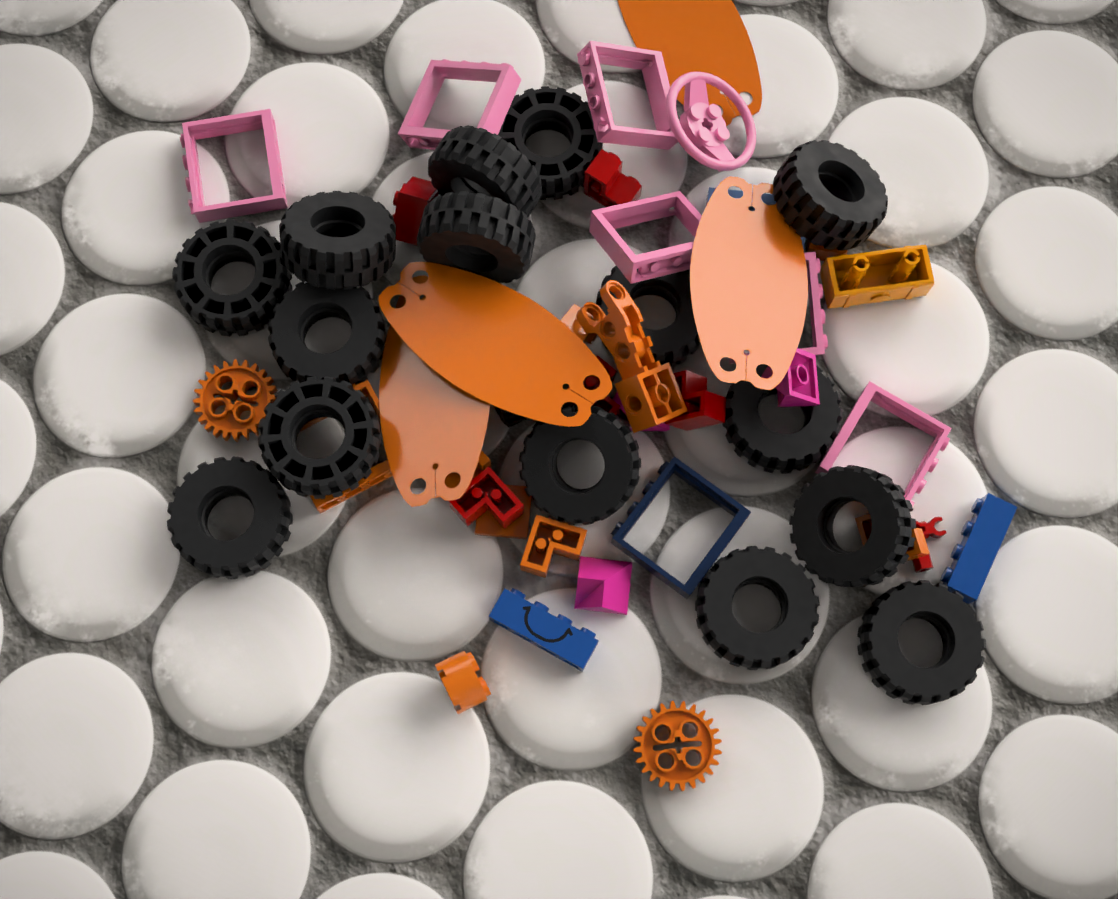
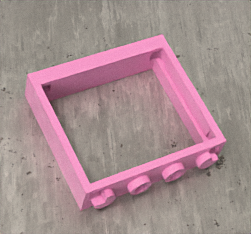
[577,41,678,150]
[398,59,521,150]
[180,109,288,223]
[589,191,702,284]
[729,252,828,364]
[815,381,952,507]

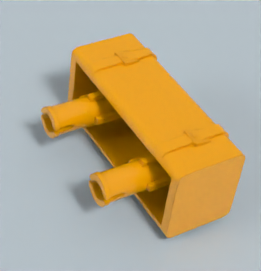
[820,244,934,309]

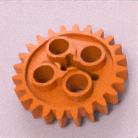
[193,359,278,442]
[633,701,722,791]

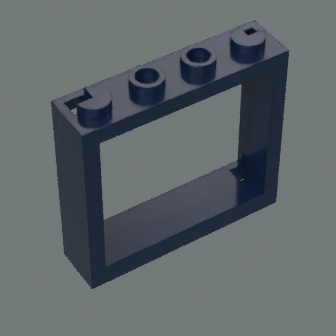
[610,456,751,599]

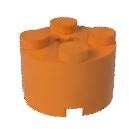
[435,651,491,714]

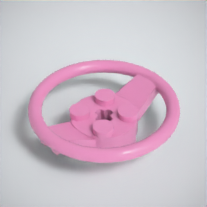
[666,72,756,172]

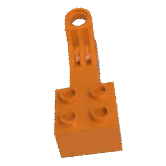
[576,280,688,433]

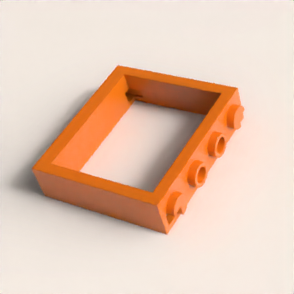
[300,380,393,513]

